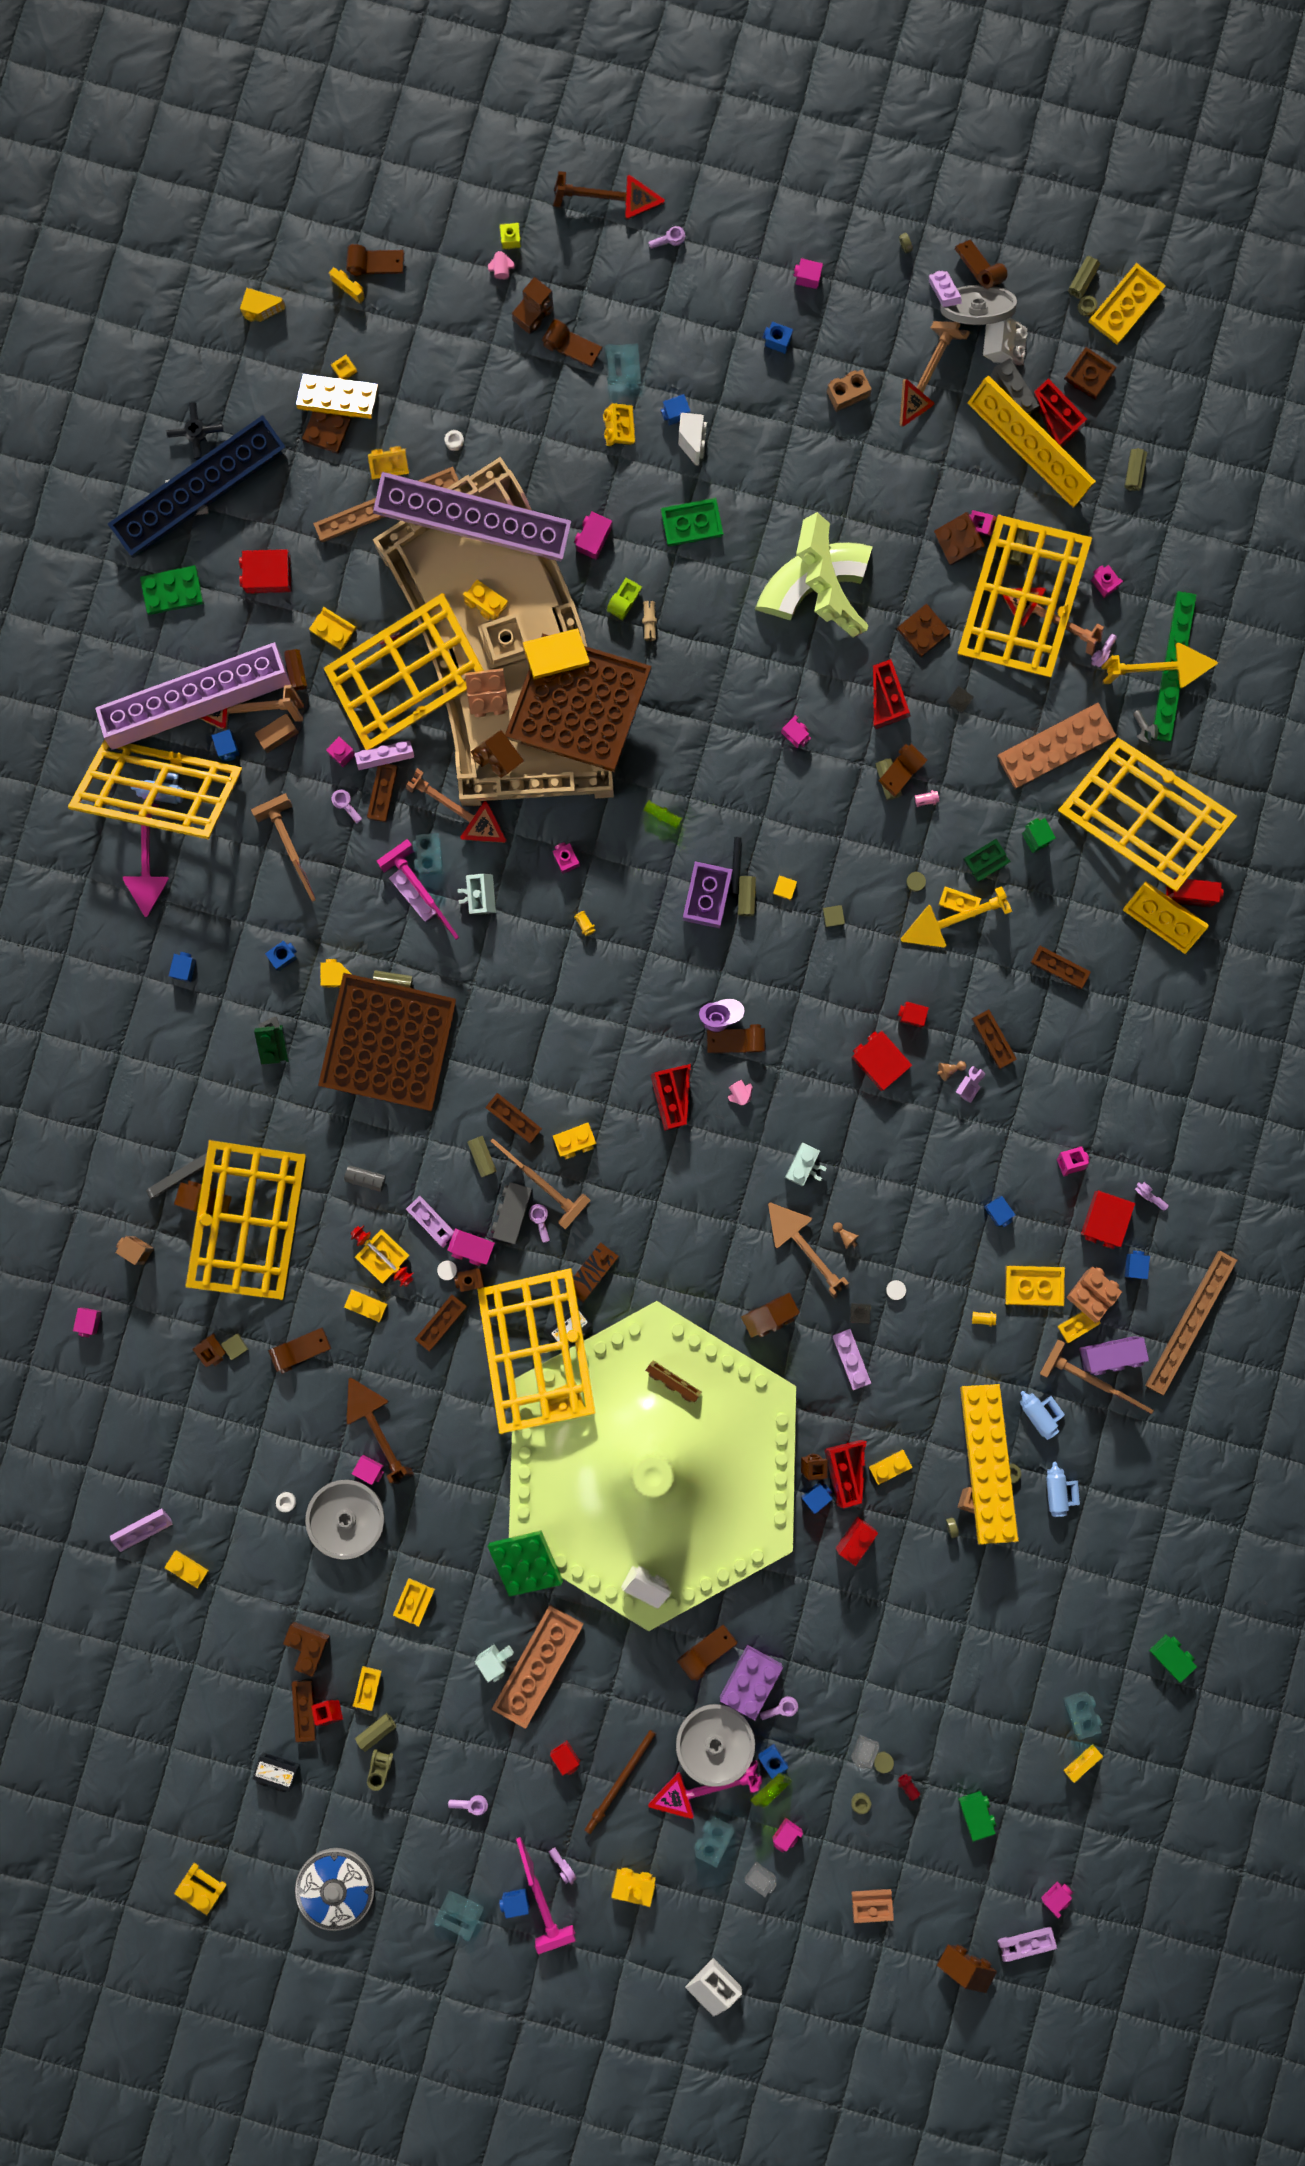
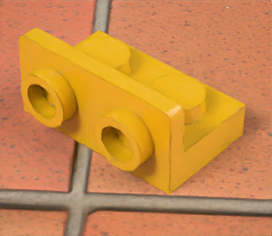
[603,403,635,446]
[368,446,409,479]
[463,579,508,620]
[553,1123,596,1160]

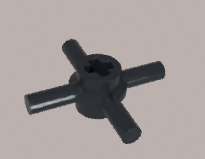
[166,402,224,460]

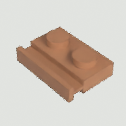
[852,1889,894,1923]

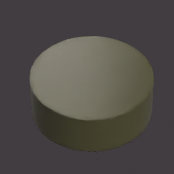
[899,233,913,253]
[1078,296,1097,316]
[906,872,926,892]
[1009,1463,1021,1484]
[946,1518,959,1538]
[874,1752,894,1773]
[851,1793,871,1814]

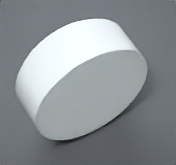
[445,430,464,451]
[437,1261,457,1280]
[886,1280,906,1300]
[276,1492,296,1513]

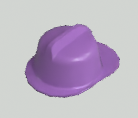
[699,999,744,1032]

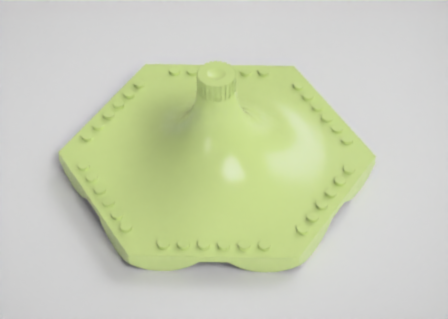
[509,1301,796,1631]

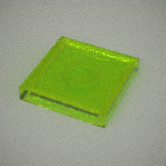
[751,1773,792,1808]

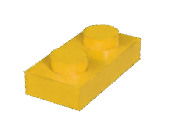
[329,267,365,303]
[938,887,981,917]
[344,1289,388,1322]
[1057,1311,1101,1343]
[869,1450,913,1485]
[164,1550,209,1588]
[353,1666,382,1711]

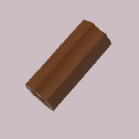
[284,649,307,691]

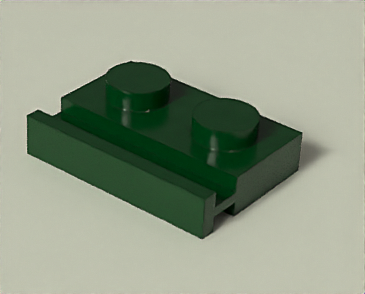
[963,839,1011,883]
[254,1025,289,1065]

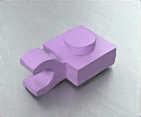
[956,1066,985,1103]

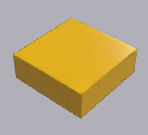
[331,355,357,380]
[773,875,797,900]

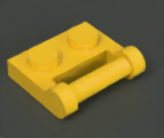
[174,1863,227,1915]

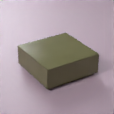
[823,905,845,928]
[221,1333,249,1360]

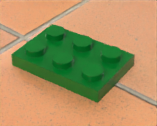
[661,498,723,547]
[140,565,204,615]

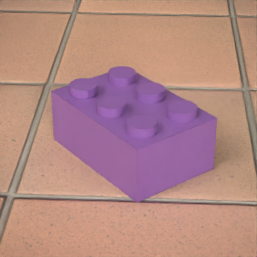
[683,862,733,928]
[1079,1336,1149,1375]
[720,1645,783,1720]

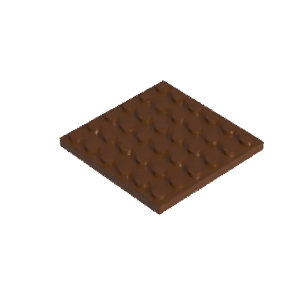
[505,633,652,772]
[318,973,456,1111]

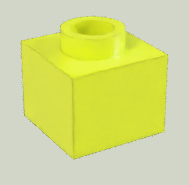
[500,223,521,249]

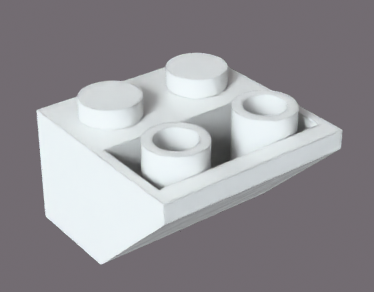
[983,318,1027,365]
[679,413,707,465]
[622,1566,671,1609]
[685,1958,742,2016]

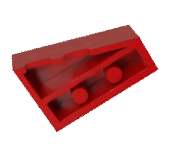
[1034,378,1087,447]
[873,659,911,730]
[650,1064,691,1131]
[824,1440,867,1508]

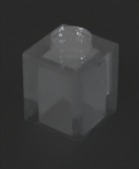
[851,1735,880,1769]
[745,1862,777,1897]

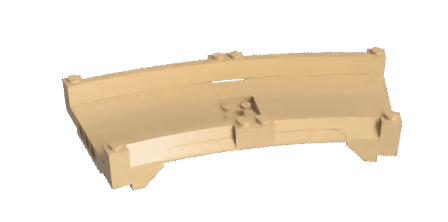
[373,457,614,807]

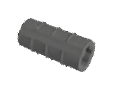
[344,1165,386,1192]

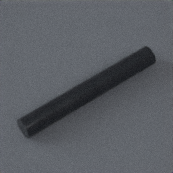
[730,837,742,895]

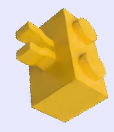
[611,1868,655,1907]

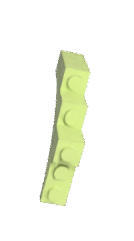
[796,512,868,637]

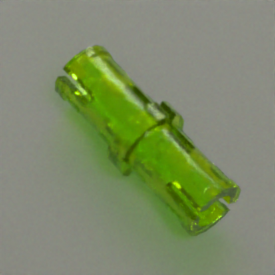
[643,800,682,829]

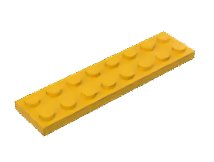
[967,375,1096,508]
[960,1384,1018,1545]

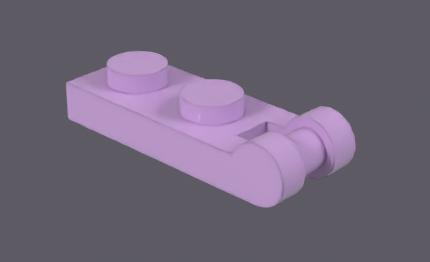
[406,1196,454,1248]
[998,1927,1057,1962]

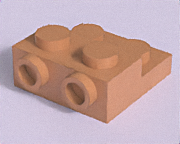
[465,668,509,717]
[1066,1266,1122,1323]

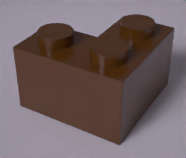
[512,277,554,334]
[471,730,524,778]
[174,1181,232,1216]
[741,1292,800,1338]
[283,1622,330,1677]
[937,1944,997,1993]

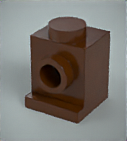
[454,1268,485,1292]
[192,1333,226,1368]
[801,1454,828,1480]

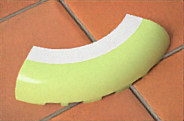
[755,543,872,621]

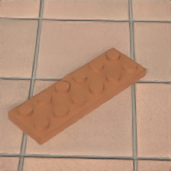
[997,703,1116,789]
[492,1605,584,1729]

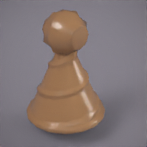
[937,1061,967,1081]
[833,1222,859,1249]

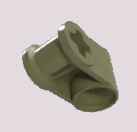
[367,1749,393,1791]

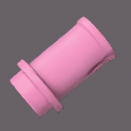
[914,790,939,807]

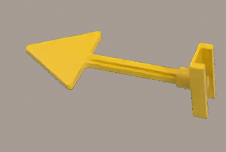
[1102,643,1218,688]
[901,886,1012,947]

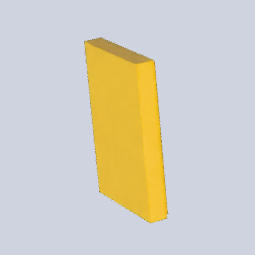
[522,628,590,679]
[1005,1266,1065,1306]

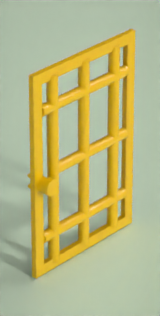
[957,515,1092,678]
[324,593,484,750]
[1058,738,1237,892]
[68,739,242,840]
[185,1140,306,1300]
[477,1268,596,1434]

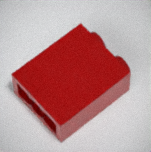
[239,549,291,593]
[1166,877,1224,908]
[852,1031,912,1092]
[1081,1191,1135,1249]
[836,1516,878,1566]

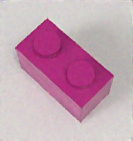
[574,512,612,560]
[447,1229,494,1266]

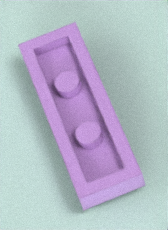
[929,271,962,307]
[354,740,414,770]
[389,870,440,922]
[832,1329,871,1390]
[110,1509,172,1552]

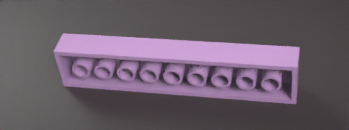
[373,472,571,562]
[95,642,291,750]

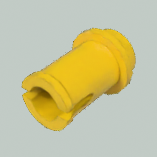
[574,911,596,936]
[972,1312,996,1327]

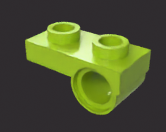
[607,578,642,621]

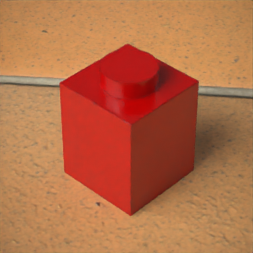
[898,1001,929,1028]
[311,1700,343,1726]
[550,1740,580,1776]

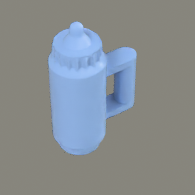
[131,770,184,804]
[1020,1391,1065,1440]
[1046,1462,1080,1517]

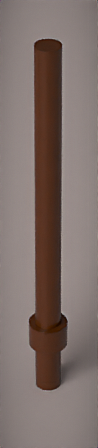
[584,1730,656,1834]

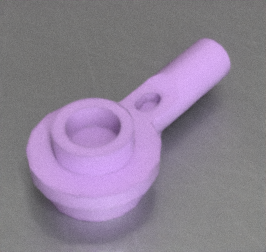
[649,226,685,249]
[1091,634,1117,667]
[332,790,362,824]
[1135,1182,1168,1211]
[529,1204,550,1242]
[760,1696,798,1720]
[448,1795,488,1816]
[549,1847,577,1885]

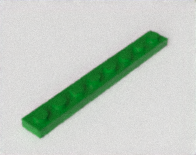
[1151,591,1197,742]

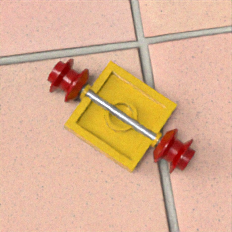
[350,1226,414,1287]

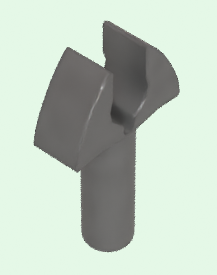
[1133,710,1158,744]

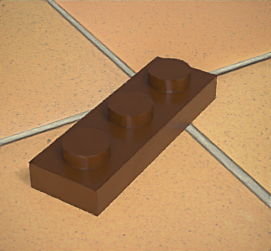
[367,764,398,823]
[1030,946,1091,989]
[972,1009,1017,1069]
[485,1093,542,1144]
[415,1294,467,1352]
[645,1360,702,1403]
[292,1680,316,1742]

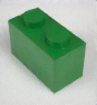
[1022,818,1056,853]
[1149,1634,1197,1683]
[958,1791,997,1841]

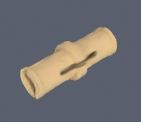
[642,601,657,641]

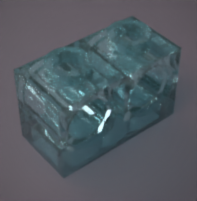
[413,833,443,876]
[1063,1691,1102,1740]
[694,1816,734,1868]

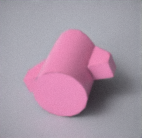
[488,251,515,279]
[728,1080,753,1105]

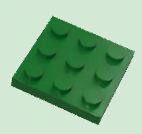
[487,1530,563,1597]

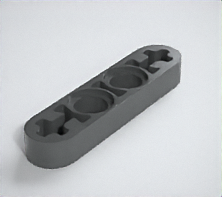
[146,1153,215,1199]

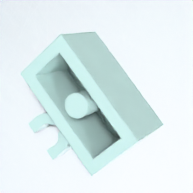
[458,874,496,915]
[785,1143,827,1186]
[475,1644,514,1682]

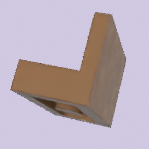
[255,714,299,753]

